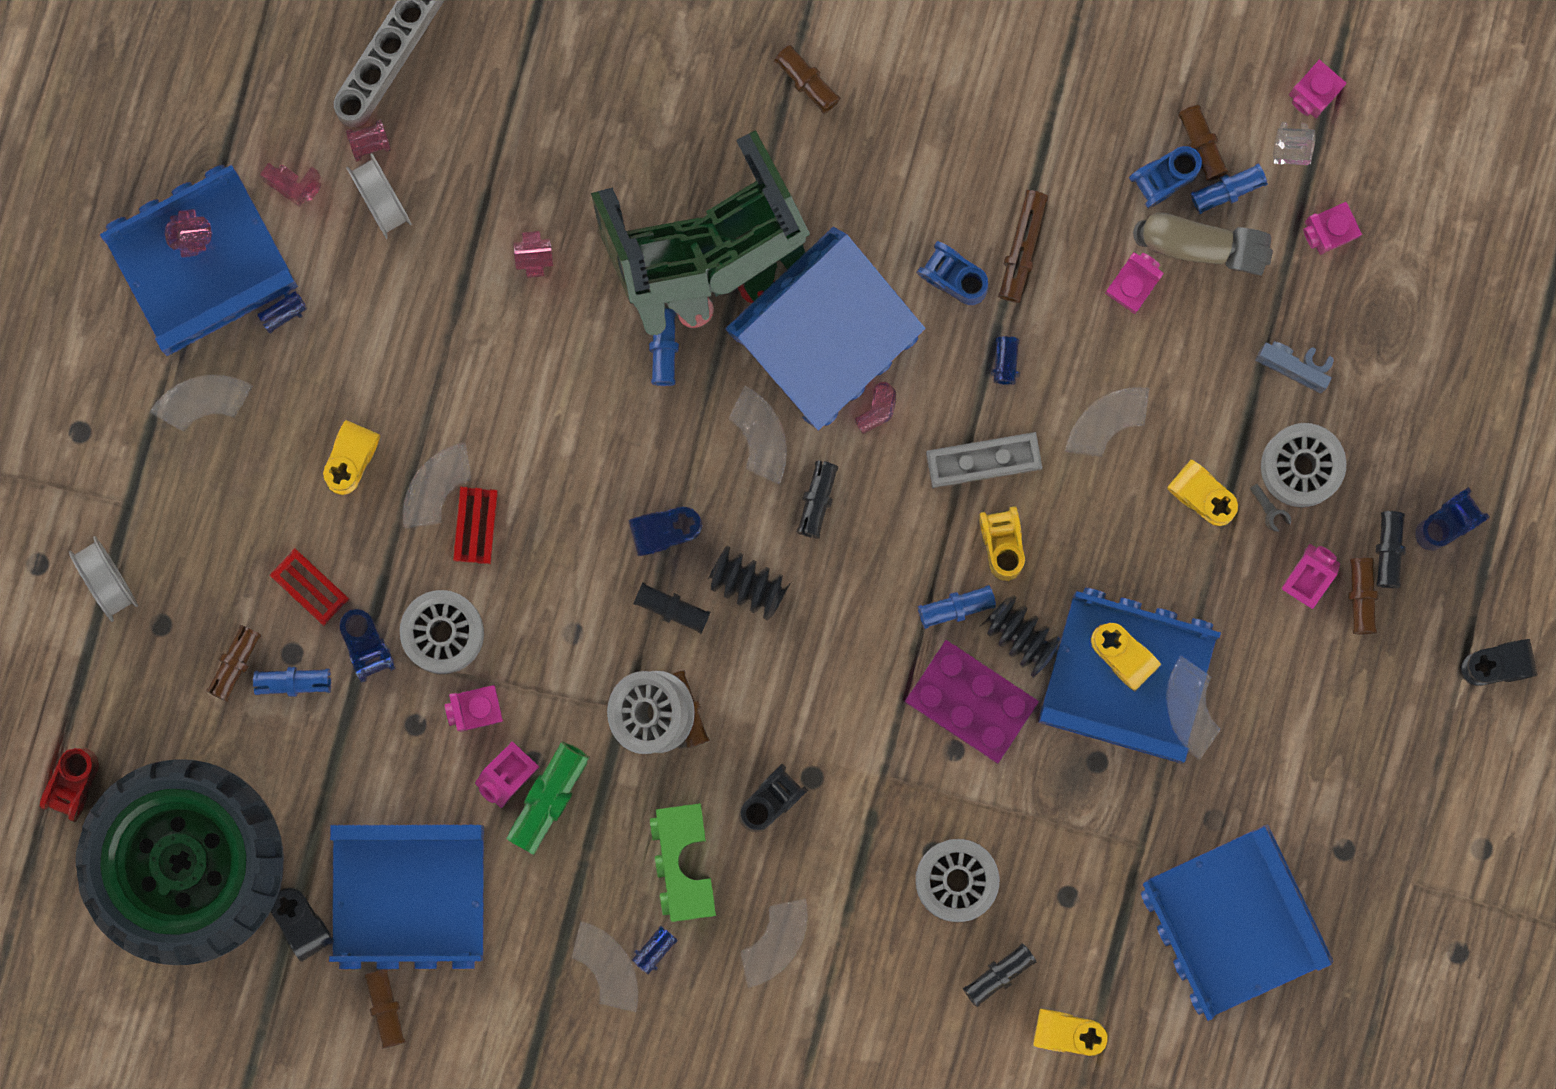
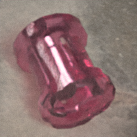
[346,119,391,162]

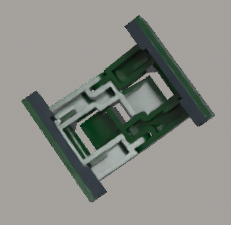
[591,130,810,335]

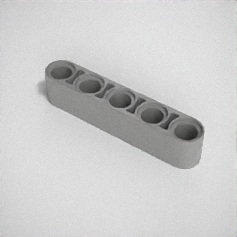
[334,0,445,128]

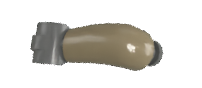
[1133,213,1273,276]

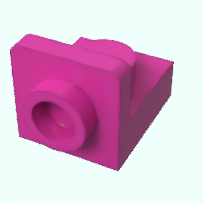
[1289,59,1347,119]
[1303,202,1362,255]
[1105,252,1164,314]
[1282,544,1340,609]
[444,685,504,732]
[475,742,539,808]

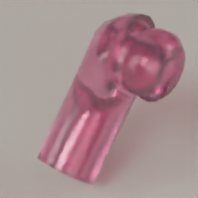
[854,382,897,435]

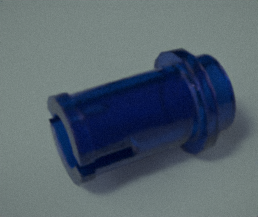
[257,291,307,334]
[990,336,1020,385]
[631,925,678,975]

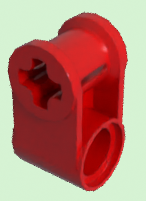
[39,748,99,822]

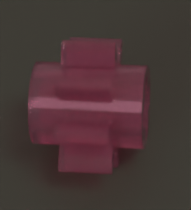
[165,209,212,257]
[513,231,553,278]

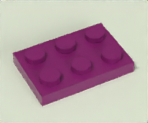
[904,640,1039,764]

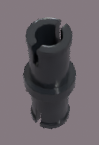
[796,460,839,539]
[1375,511,1406,589]
[633,582,711,634]
[962,943,1037,1007]

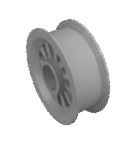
[346,153,412,239]
[1261,423,1347,507]
[69,536,138,622]
[400,590,484,674]
[607,671,695,754]
[915,839,1000,922]

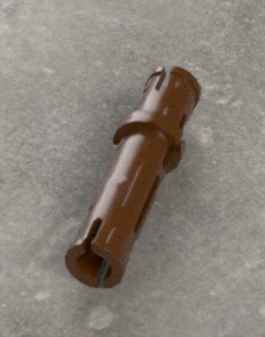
[998,190,1048,303]

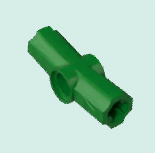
[506,741,590,855]

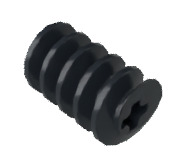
[708,546,791,620]
[979,595,1060,678]

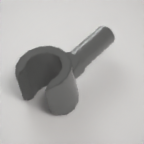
[1250,484,1291,532]

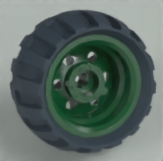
[75,759,284,965]

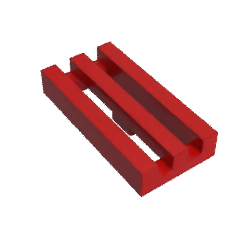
[453,486,498,565]
[269,548,350,627]

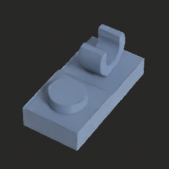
[1255,341,1334,394]

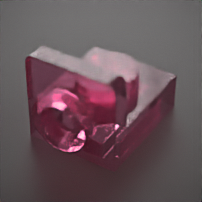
[260,163,321,207]

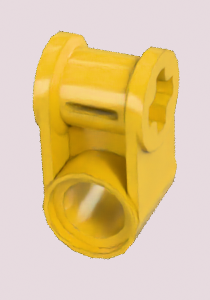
[323,420,381,495]
[1167,459,1238,527]
[979,506,1025,581]
[1091,623,1161,692]
[1033,1009,1108,1056]

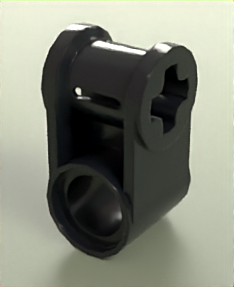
[1461,639,1538,686]
[739,763,809,832]
[271,888,334,962]

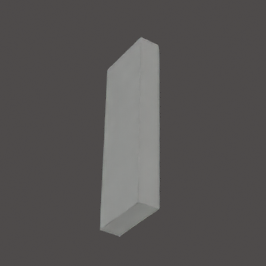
[926,432,1042,488]

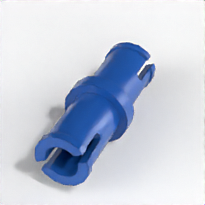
[1190,163,1268,215]
[649,308,679,386]
[918,585,996,629]
[253,667,331,697]

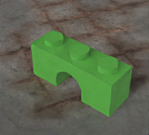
[650,803,716,922]

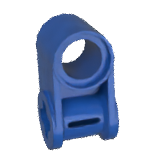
[1129,146,1202,209]
[916,241,988,305]

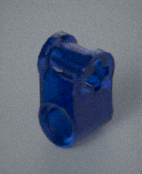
[1415,487,1490,551]
[628,507,702,557]
[339,609,396,683]

